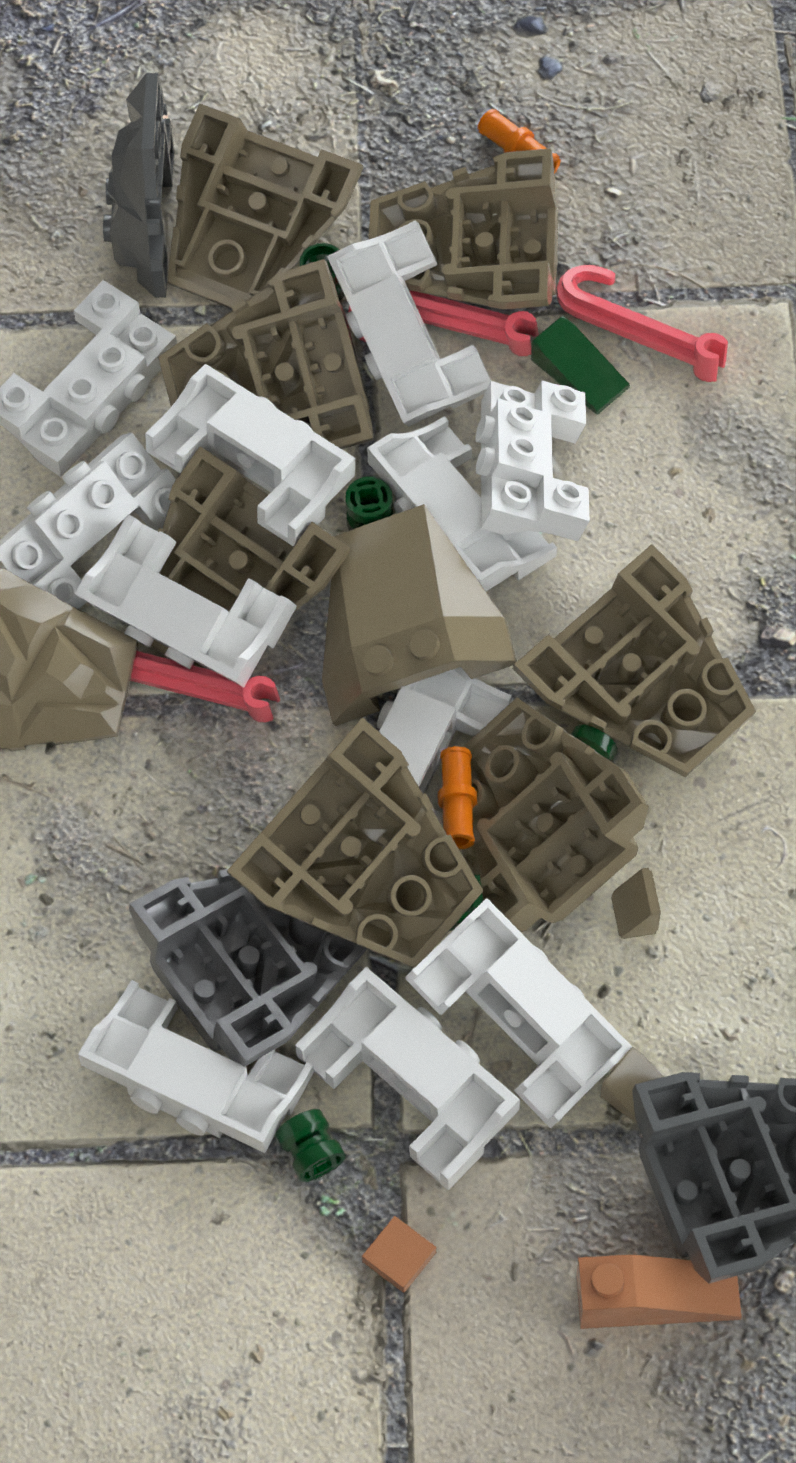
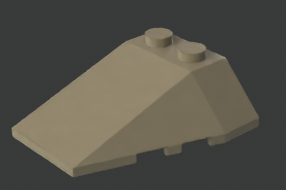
[167,104,364,310]
[127,446,352,670]
[322,504,517,726]

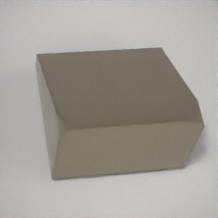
[611,868,661,939]
[600,1047,664,1125]

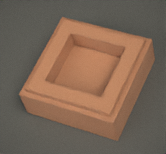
[362,1216,437,1293]

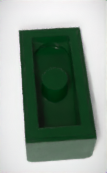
[531,316,630,415]

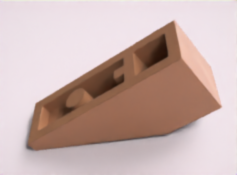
[576,1254,742,1329]

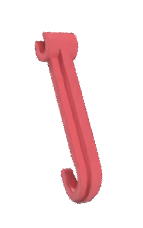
[557,265,728,382]
[348,290,539,356]
[130,651,280,723]

